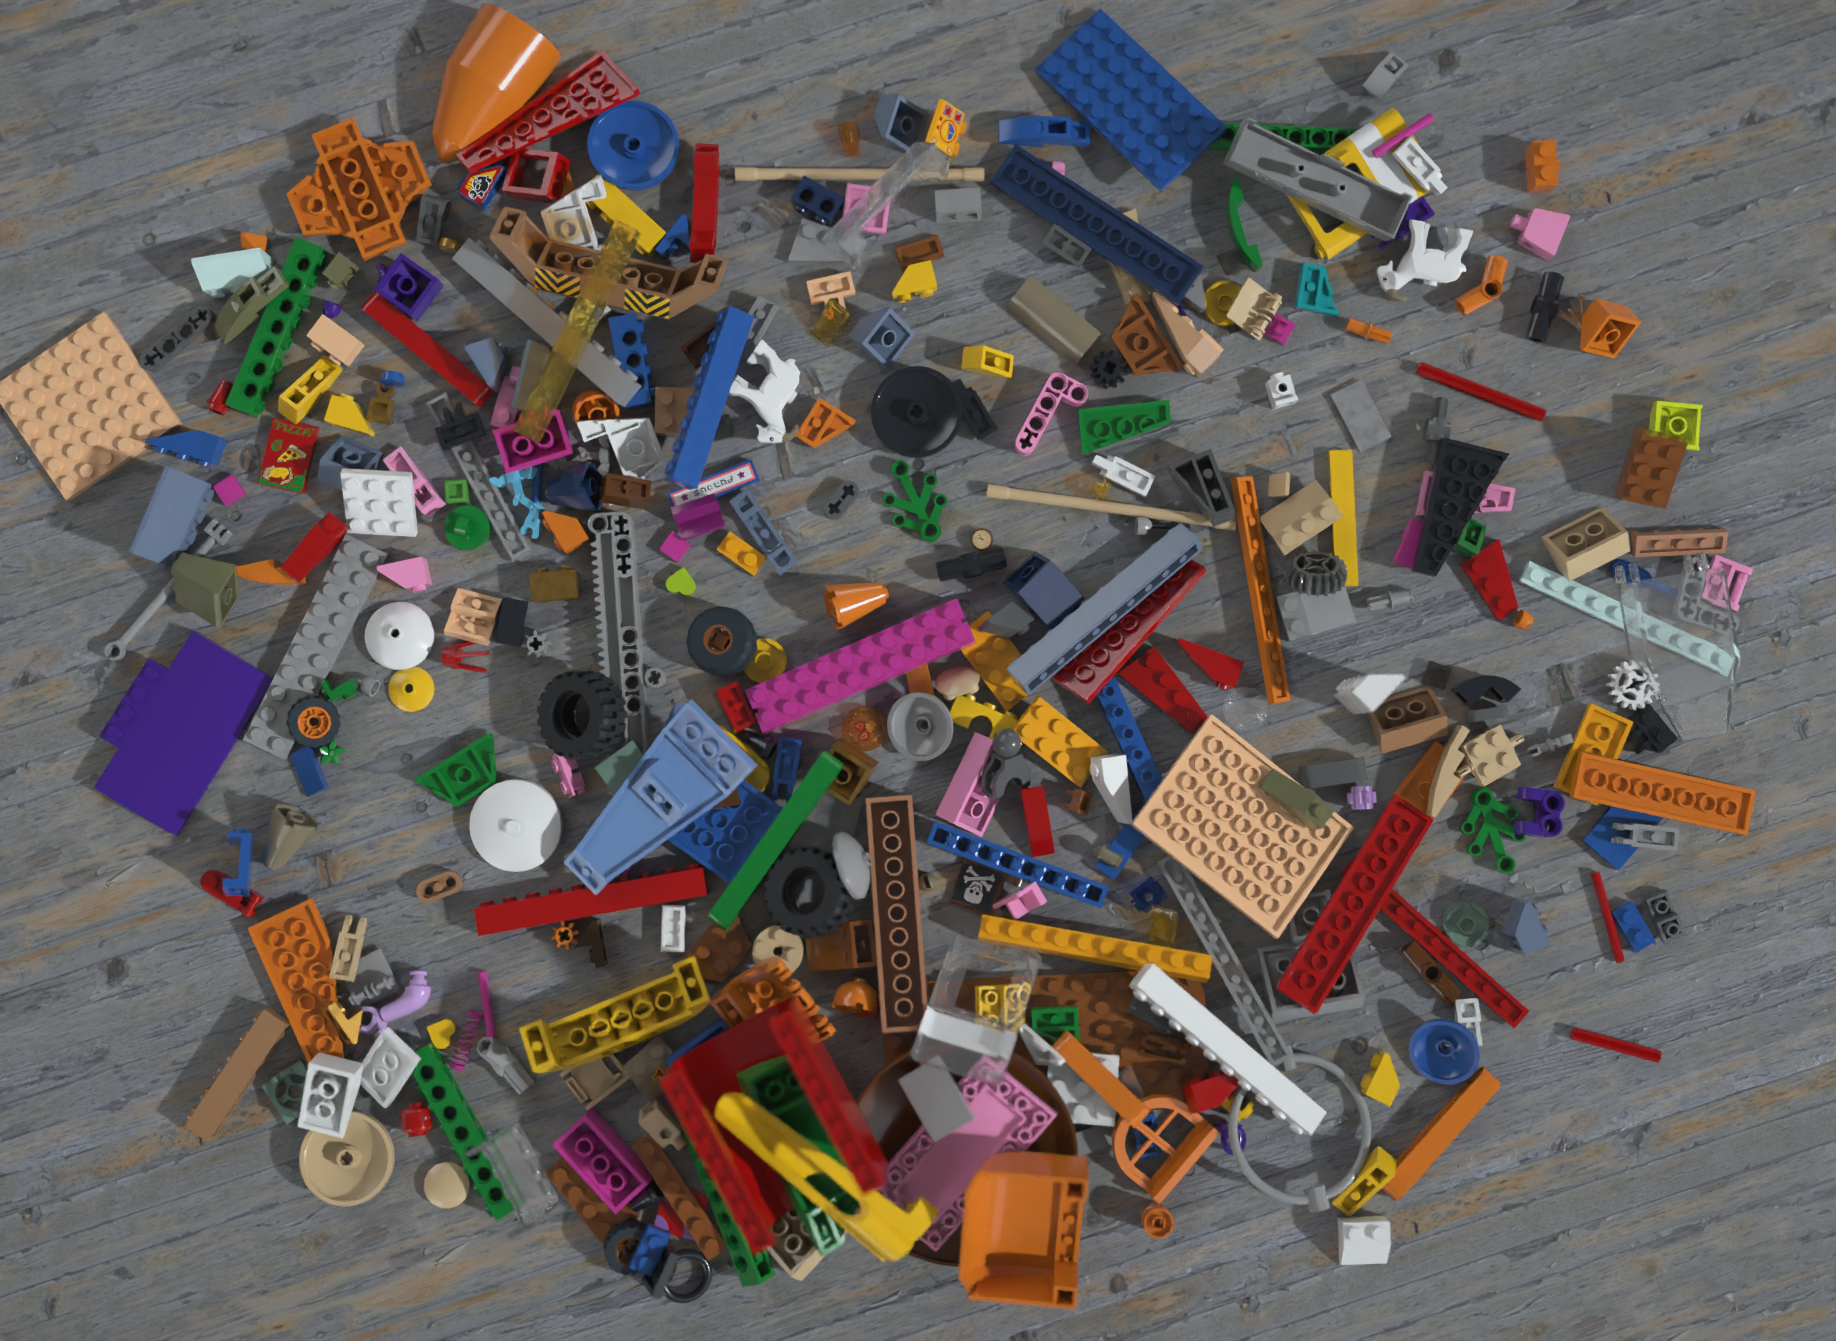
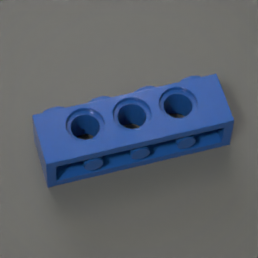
[608,313,655,411]

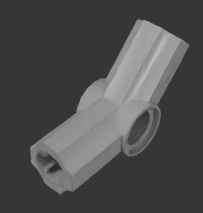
[476,1037,535,1094]

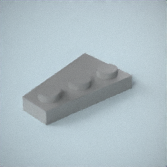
[788,218,867,263]

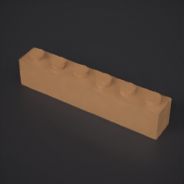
[184,1007,291,1142]

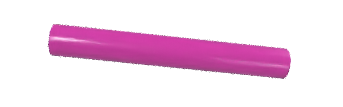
[1372,113,1434,158]
[477,971,496,1039]

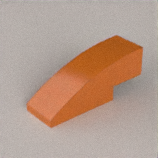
[236,559,307,586]

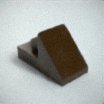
[574,919,608,968]

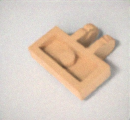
[806,271,856,319]

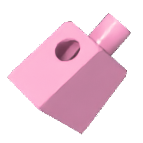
[1510,208,1570,261]

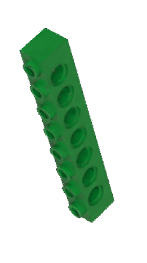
[225,237,327,419]
[411,1042,525,1221]
[675,1112,776,1287]

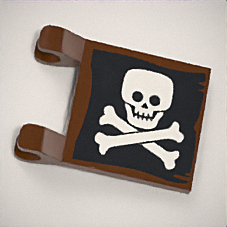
[949,858,1023,919]

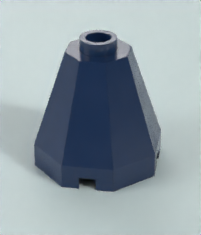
[545,462,603,511]

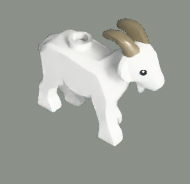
[1376,220,1473,302]
[728,339,800,444]

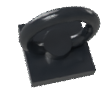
[642,1240,713,1303]

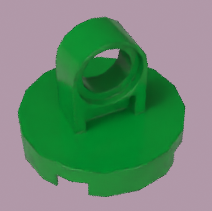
[444,505,491,551]

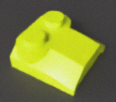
[1649,401,1703,451]

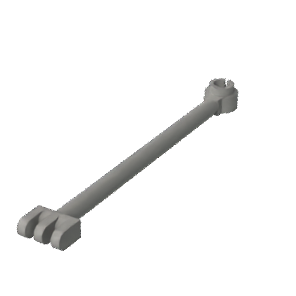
[104,519,233,661]

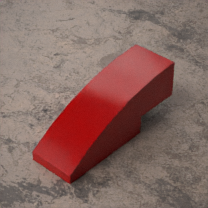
[1020,786,1055,858]

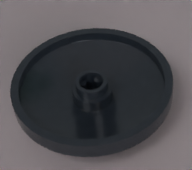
[871,366,963,458]

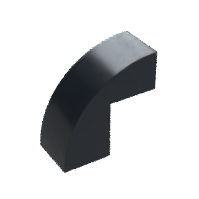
[1451,675,1521,706]

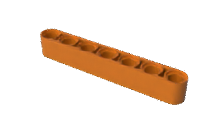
[1381,1067,1501,1202]

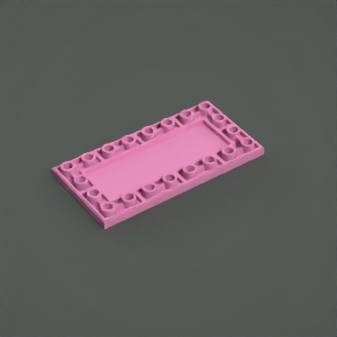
[875,1054,1057,1252]

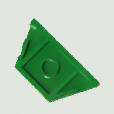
[414,732,498,807]

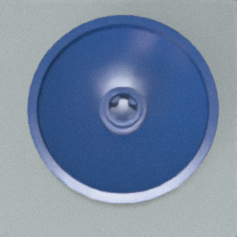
[587,101,679,191]

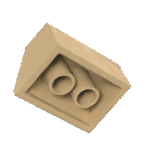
[1260,480,1343,556]
[1542,507,1630,581]

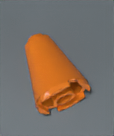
[823,582,889,630]

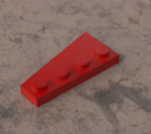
[1118,646,1208,733]

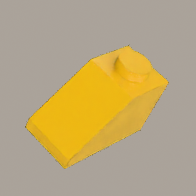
[961,345,1014,378]
[324,393,375,437]

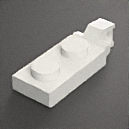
[1392,137,1448,196]
[1091,455,1156,497]

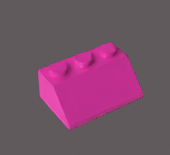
[493,409,573,474]

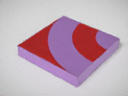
[654,1189,709,1241]

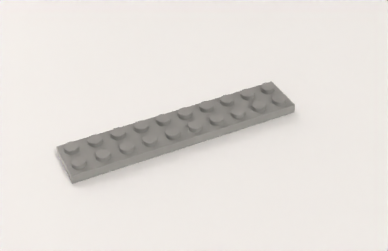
[243,534,389,760]

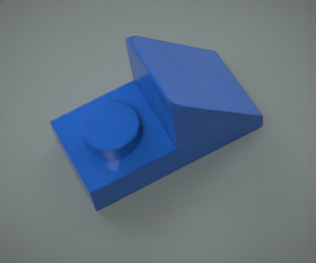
[655,214,691,260]

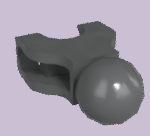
[982,728,1031,800]

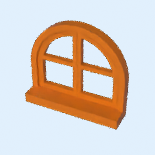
[1112,1094,1220,1204]

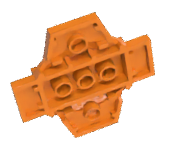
[286,117,432,261]

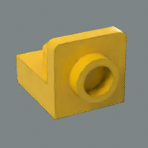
[1221,1094,1254,1121]

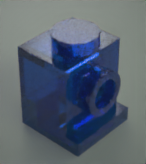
[1129,877,1169,913]

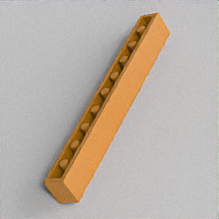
[978,914,1212,983]

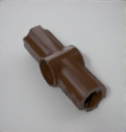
[1399,940,1462,1006]

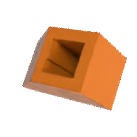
[542,510,592,554]

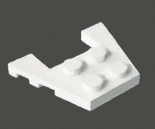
[541,175,626,257]
[576,417,666,505]

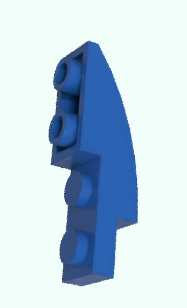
[998,116,1090,147]

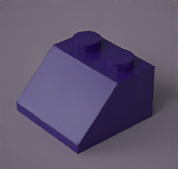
[374,253,444,322]

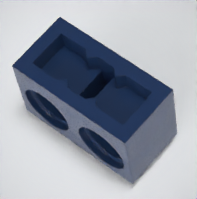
[791,176,844,226]

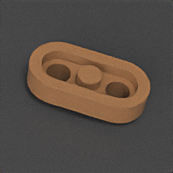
[416,871,463,903]

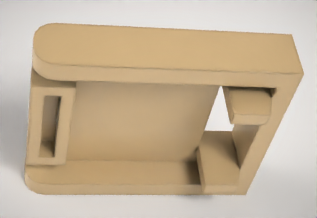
[560,1053,629,1111]

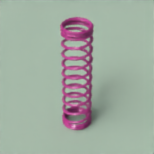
[449,1010,483,1071]

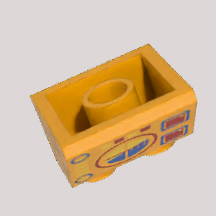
[925,98,968,163]

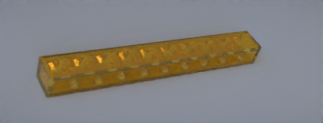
[513,220,641,442]

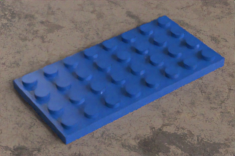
[1035,8,1227,192]

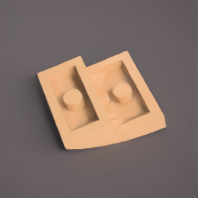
[444,588,502,646]

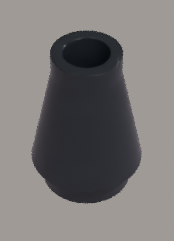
[741,731,777,760]
[630,1182,665,1212]

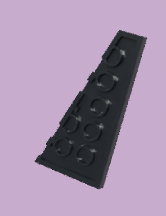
[1411,437,1509,577]

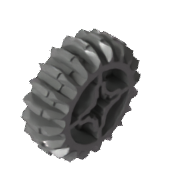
[1284,550,1347,597]

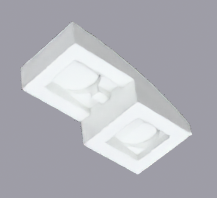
[1454,998,1483,1047]

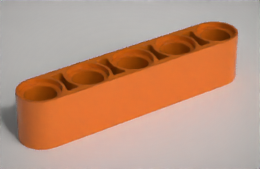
[1051,1030,1151,1128]

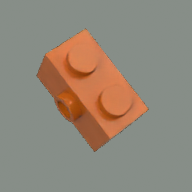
[1525,140,1560,193]

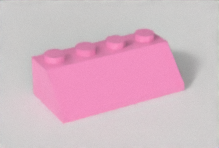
[935,732,1009,837]

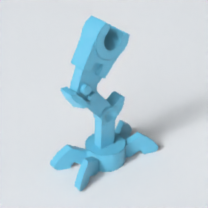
[489,467,545,539]

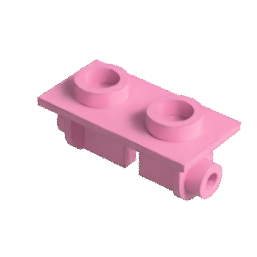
[551,754,586,799]

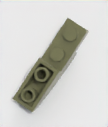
[214,266,289,344]

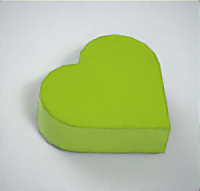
[666,567,696,596]

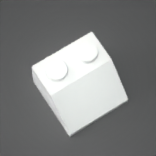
[1337,1216,1391,1265]

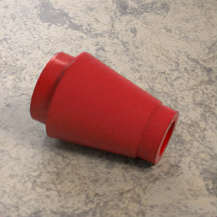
[207,380,233,416]

